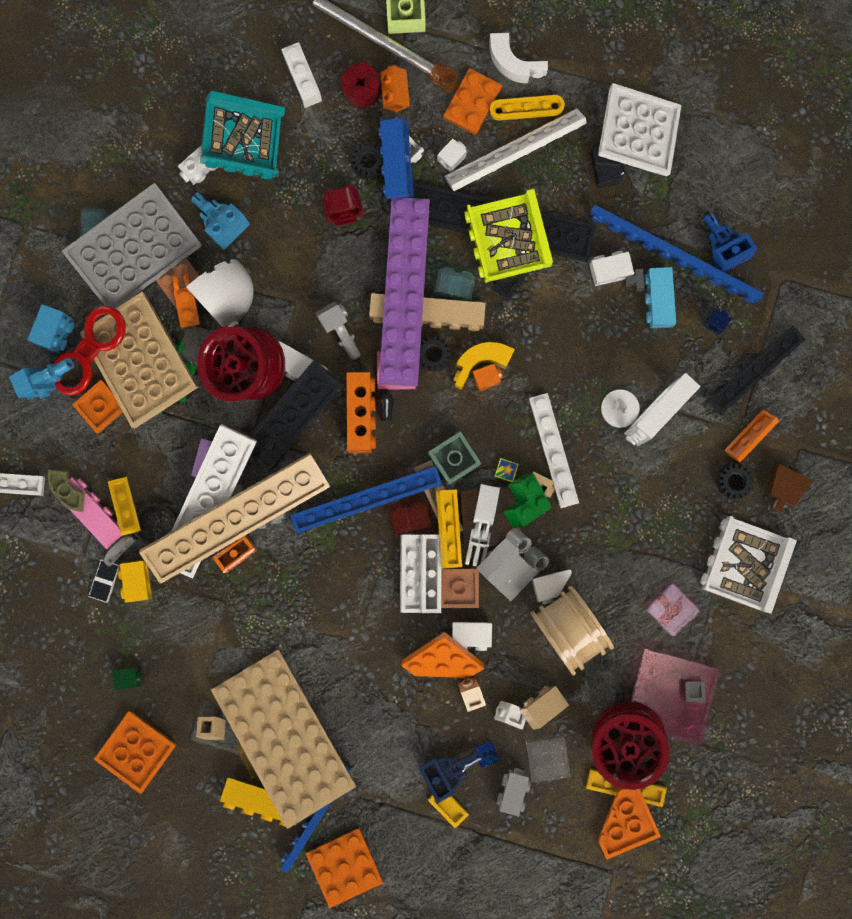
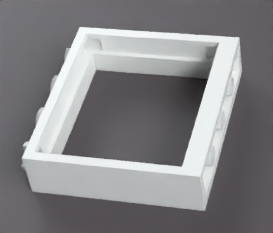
[624,373,701,446]

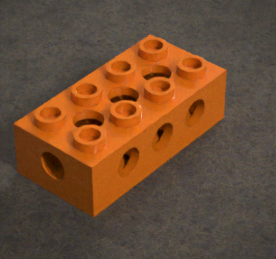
[347,372,376,454]

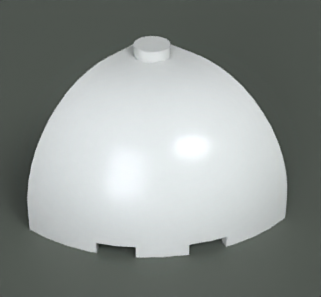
[187,259,253,327]

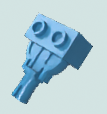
[191,192,250,250]
[9,358,74,399]

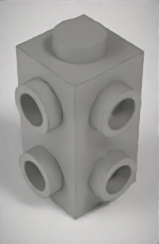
[496,768,531,817]

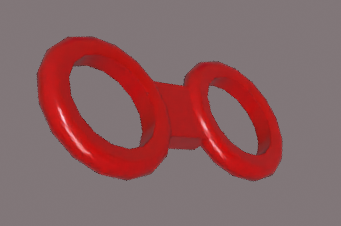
[53,306,126,396]

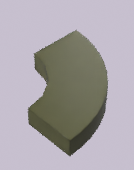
[47,469,86,512]

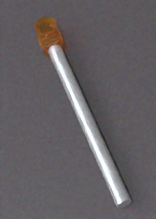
[313,0,458,93]

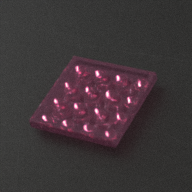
[628,648,720,745]

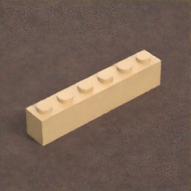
[369,293,486,331]

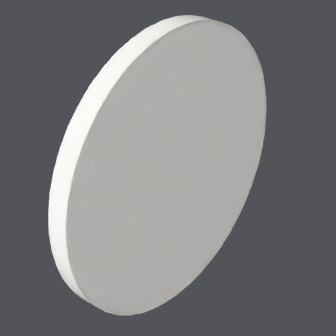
[601,390,640,428]

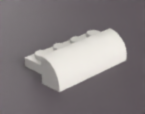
[400,535,441,613]

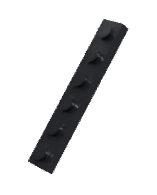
[707,326,806,415]

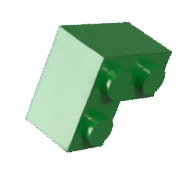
[503,474,552,528]

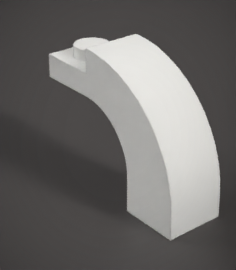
[489,33,548,83]

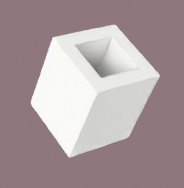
[437,139,467,173]

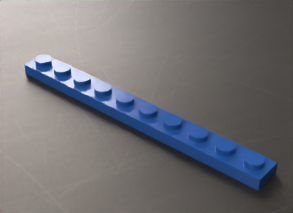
[589,205,764,304]

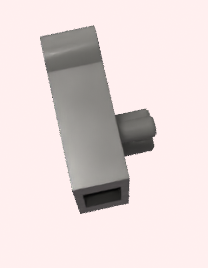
[476,528,549,601]

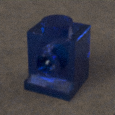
[702,308,732,335]

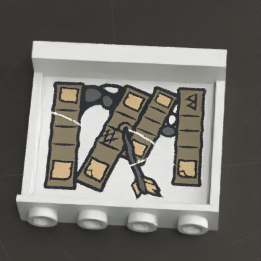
[700,516,797,613]

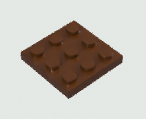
[460,488,521,549]

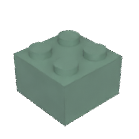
[428,431,482,486]

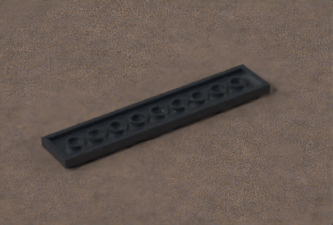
[413,182,596,262]

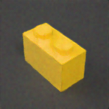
[118,561,152,603]

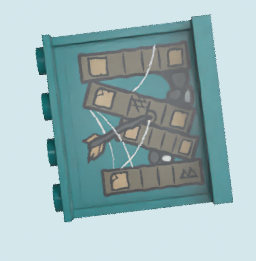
[200,91,285,180]

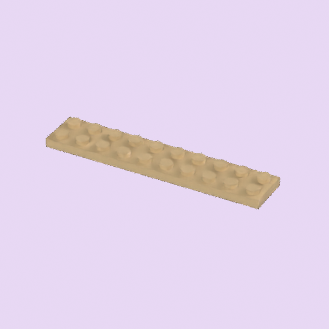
[139,453,330,584]

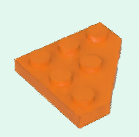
[401,632,484,678]
[598,788,661,860]

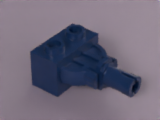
[418,750,482,804]

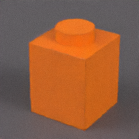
[472,364,503,392]

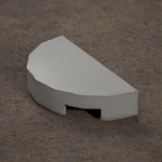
[104,534,136,567]

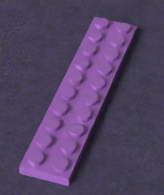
[379,198,430,386]

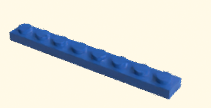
[290,466,442,534]

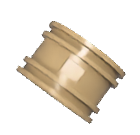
[530,586,614,676]

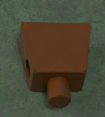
[766,464,813,513]

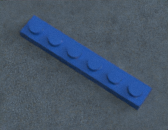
[281,763,352,873]

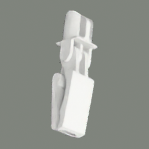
[465,484,500,566]

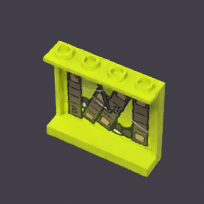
[464,189,553,283]

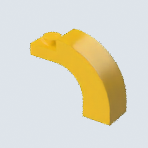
[453,342,515,390]

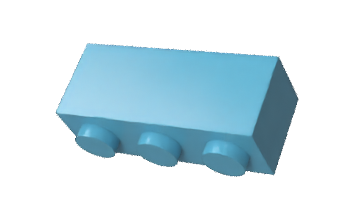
[644,267,676,328]

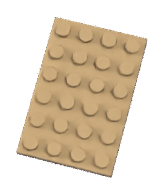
[80,292,198,429]

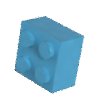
[27,304,74,354]

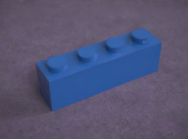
[379,118,414,200]

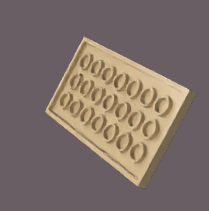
[211,650,357,829]

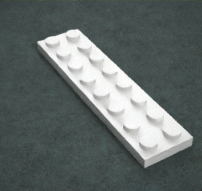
[171,424,257,579]

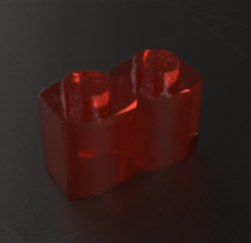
[389,501,432,535]

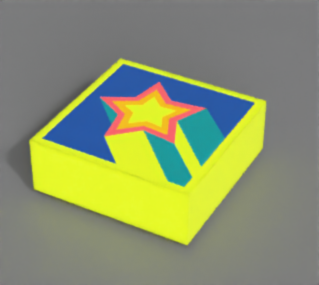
[494,458,519,482]

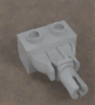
[315,302,361,360]

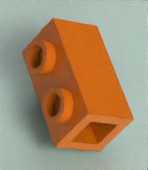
[380,65,410,112]

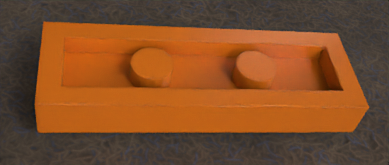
[724,410,779,462]

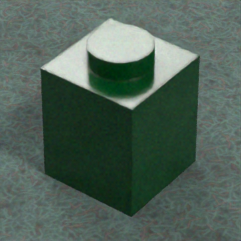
[112,666,144,690]

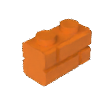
[212,535,258,573]

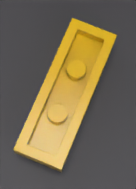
[108,477,141,536]

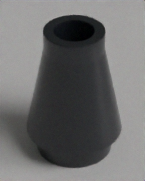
[375,393,394,421]

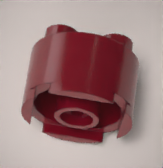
[341,62,380,108]
[322,184,364,226]

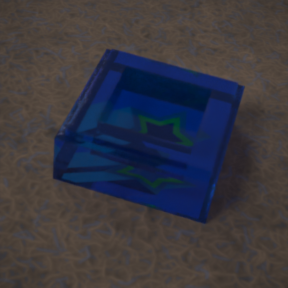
[474,742,499,768]

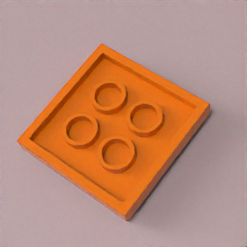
[94,710,177,794]
[305,827,383,908]

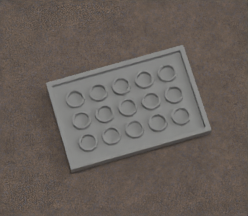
[62,183,202,309]

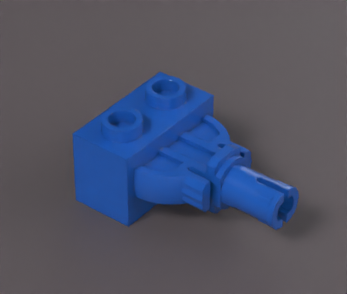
[703,213,757,273]

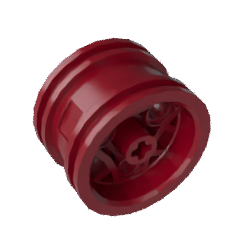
[197,327,285,401]
[592,702,670,790]

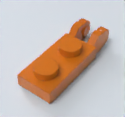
[172,272,200,328]

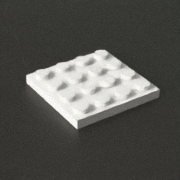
[598,83,681,176]

